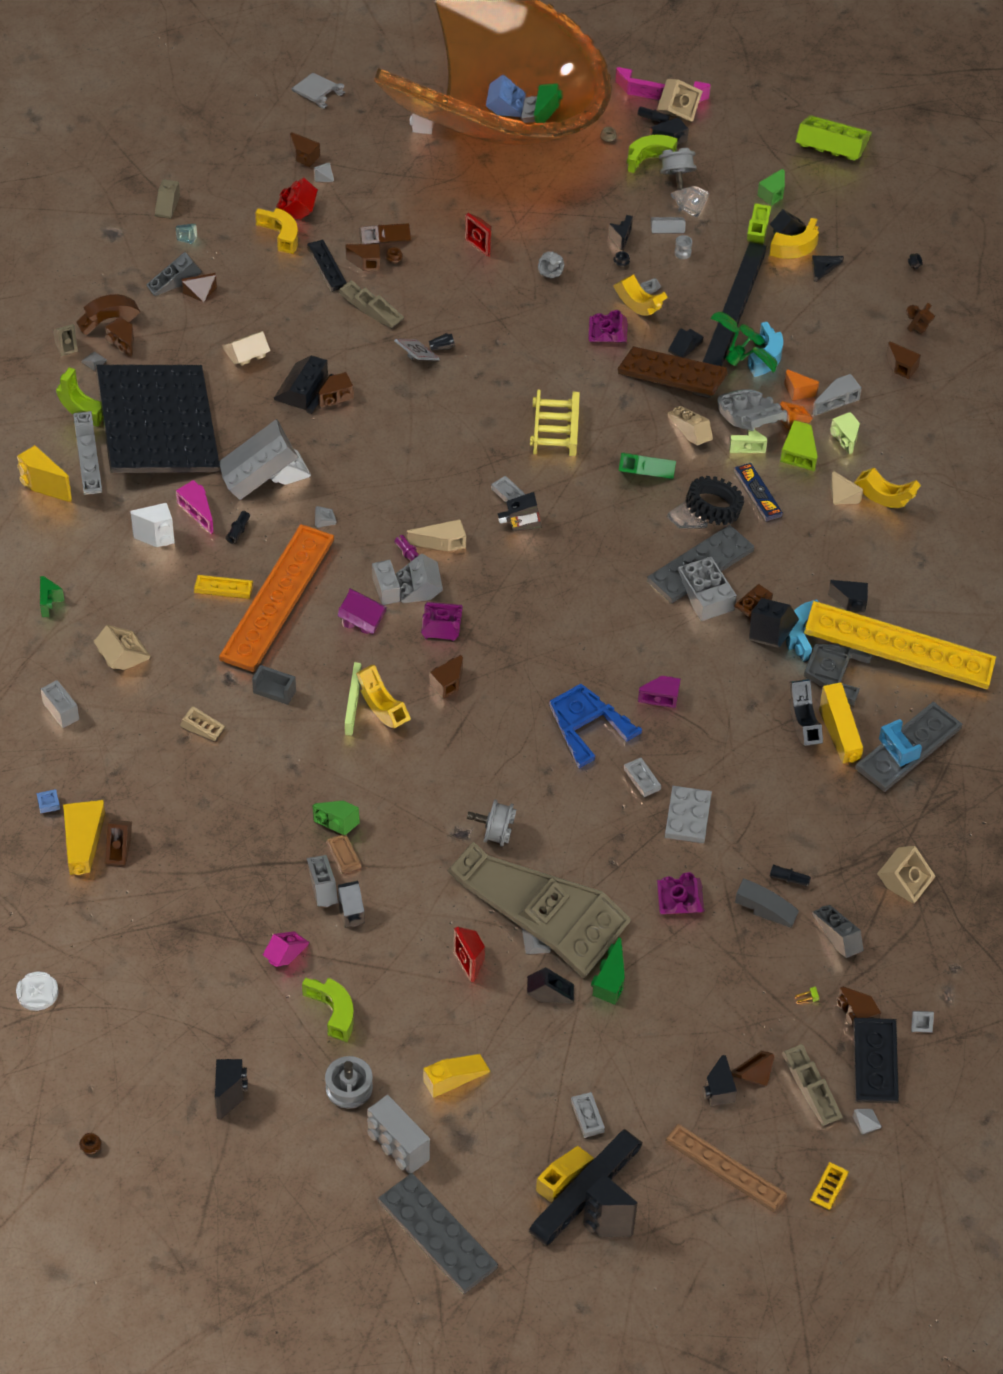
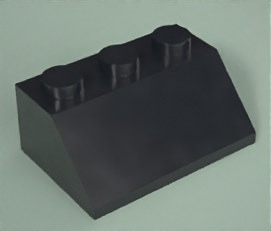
[274,355,328,410]
[583,1174,638,1237]

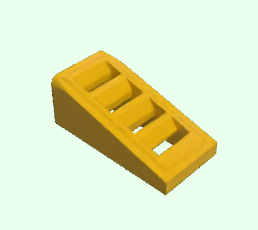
[810,1162,849,1211]

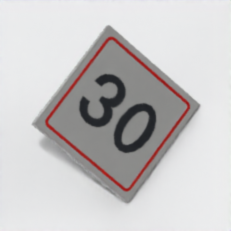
[394,339,440,360]

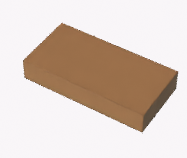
[327,834,361,874]

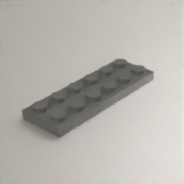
[647,525,755,604]
[855,702,963,792]
[378,1173,498,1294]

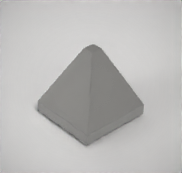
[314,162,334,182]
[641,278,661,294]
[82,352,107,371]
[315,506,337,528]
[853,1109,882,1135]

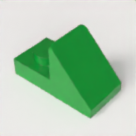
[40,576,64,617]

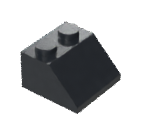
[749,598,799,648]
[215,1059,248,1119]

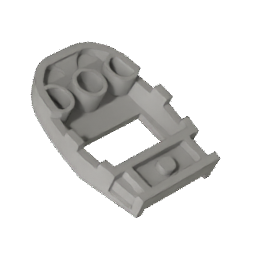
[717,389,787,431]

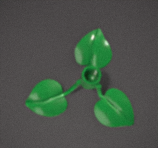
[710,312,777,373]

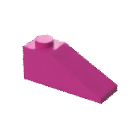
[176,480,214,534]

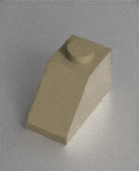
[155,179,180,219]
[53,324,78,356]

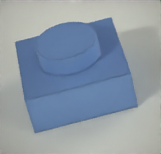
[36,789,60,814]

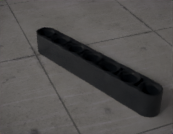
[529,1129,643,1246]

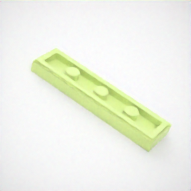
[345,662,362,736]

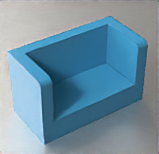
[879,719,922,766]

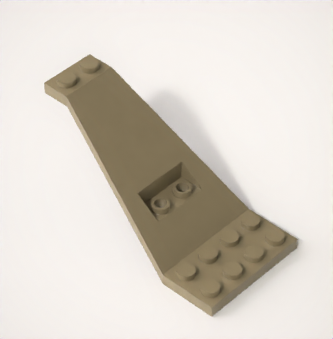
[447,842,632,978]

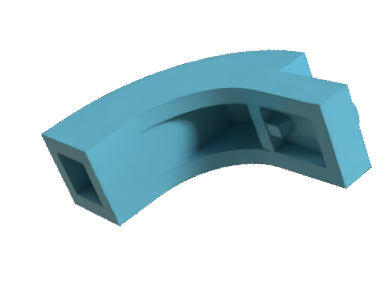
[747,322,783,377]
[786,600,818,662]

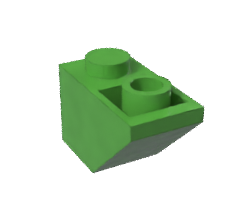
[757,169,785,206]
[312,801,360,835]

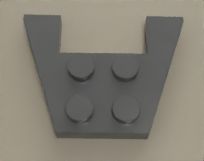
[804,644,873,706]

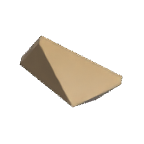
[830,471,863,504]

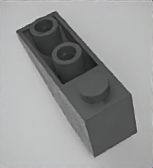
[146,252,202,296]
[812,905,864,958]

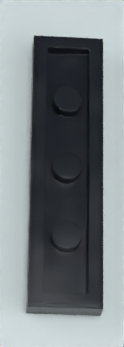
[307,239,347,292]

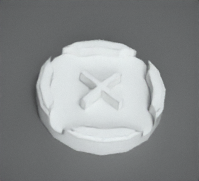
[16,971,59,1011]

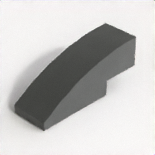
[735,878,799,928]

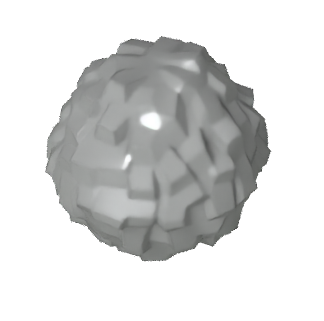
[538,251,564,278]

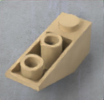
[667,406,713,445]
[407,520,466,551]

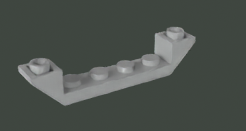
[73,411,102,495]

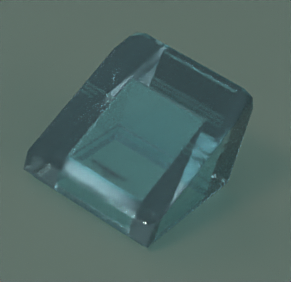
[176,224,197,244]

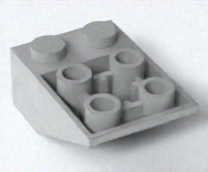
[678,557,737,621]

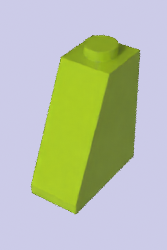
[780,420,818,471]

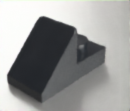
[608,215,633,251]
[668,328,704,358]

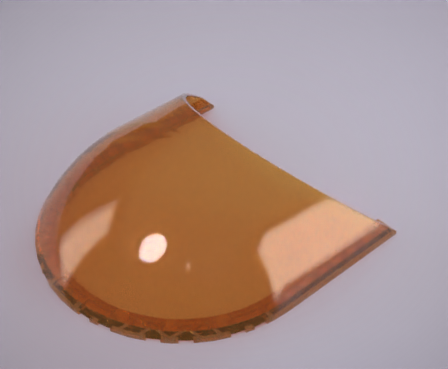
[374,0,612,145]

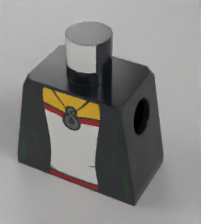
[498,492,542,531]

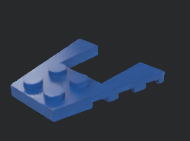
[549,684,642,769]

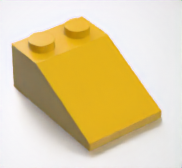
[17,445,72,502]

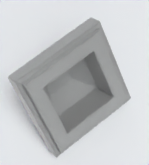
[911,1011,934,1032]

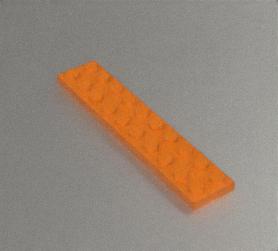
[219,524,334,672]

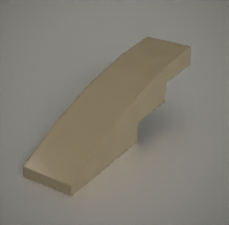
[338,280,404,328]
[782,1044,843,1126]

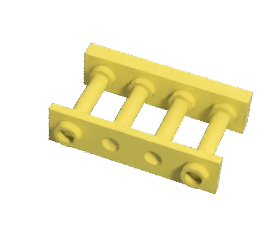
[530,390,580,456]

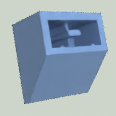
[486,75,526,117]

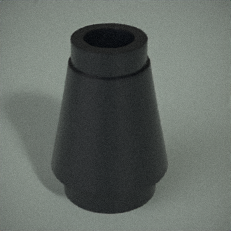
[429,333,455,351]

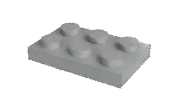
[665,786,712,843]

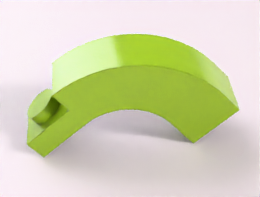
[626,135,678,173]
[747,204,771,244]
[56,367,103,427]
[302,978,354,1042]

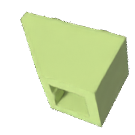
[830,412,860,454]

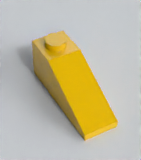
[423,1054,490,1098]

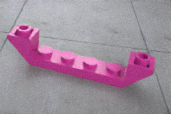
[615,67,711,102]

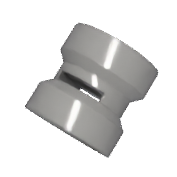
[675,235,692,259]

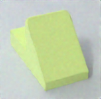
[729,429,767,453]

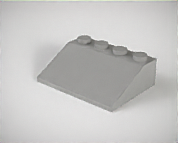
[219,419,298,500]

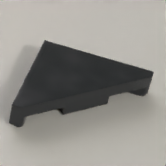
[812,256,844,282]

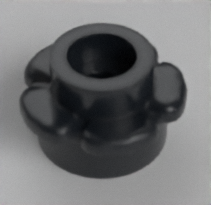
[613,251,630,267]
[908,253,923,270]

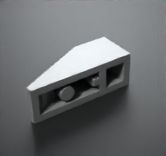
[812,374,862,416]
[307,855,338,907]

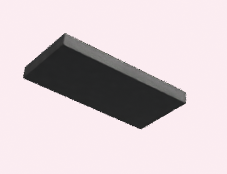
[853,1018,899,1103]

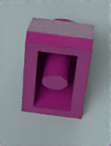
[638,676,681,708]

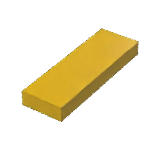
[194,575,253,599]

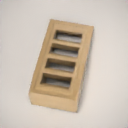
[180,706,226,741]

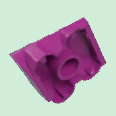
[589,310,628,343]
[337,588,387,634]
[421,602,463,642]
[657,872,705,914]

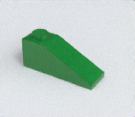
[534,83,563,128]

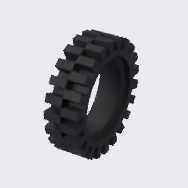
[685,476,744,525]

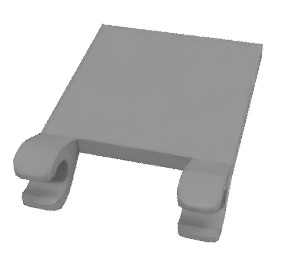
[292,73,345,109]

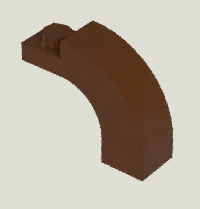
[76,294,140,336]

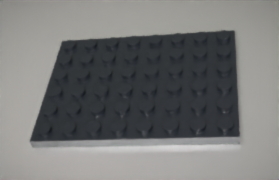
[96,365,220,473]

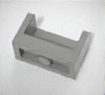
[40,680,79,728]

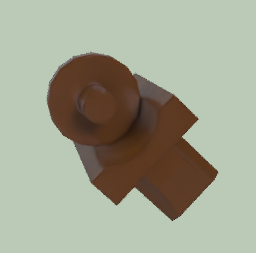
[906,303,935,334]

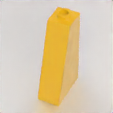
[819,682,863,764]
[63,800,105,875]

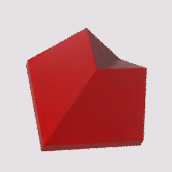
[465,213,492,257]
[454,927,485,983]

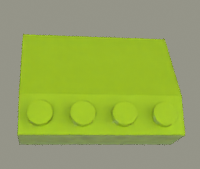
[796,115,872,160]

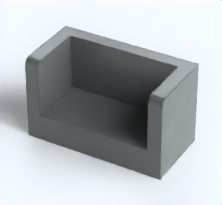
[252,665,296,705]

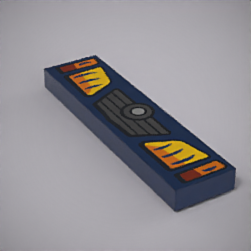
[734,463,783,522]

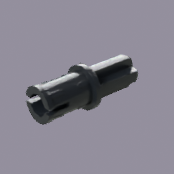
[637,106,670,123]
[226,511,250,544]
[770,864,811,887]

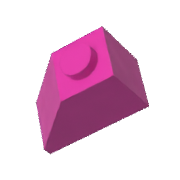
[263,931,310,967]

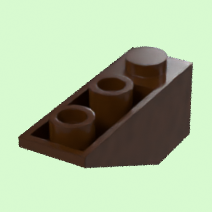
[359,223,411,244]

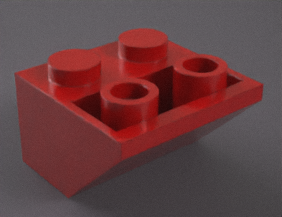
[276,177,318,220]

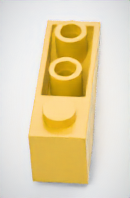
[536,1146,595,1203]

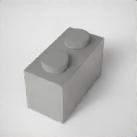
[372,560,400,605]

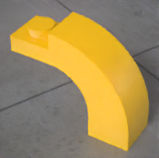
[255,208,298,254]
[769,218,819,259]
[613,274,668,316]
[854,467,921,508]
[356,665,411,728]

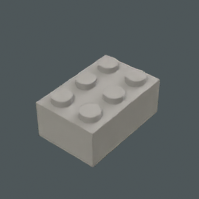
[367,1095,430,1174]

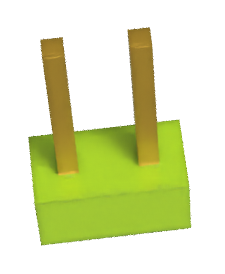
[795,987,819,1003]

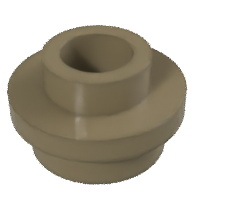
[600,127,617,142]

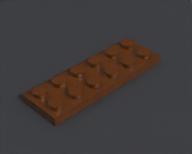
[618,346,728,396]

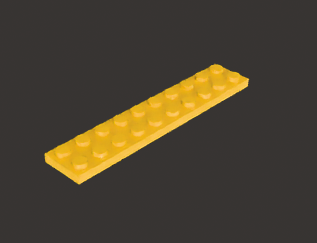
[804,601,996,690]

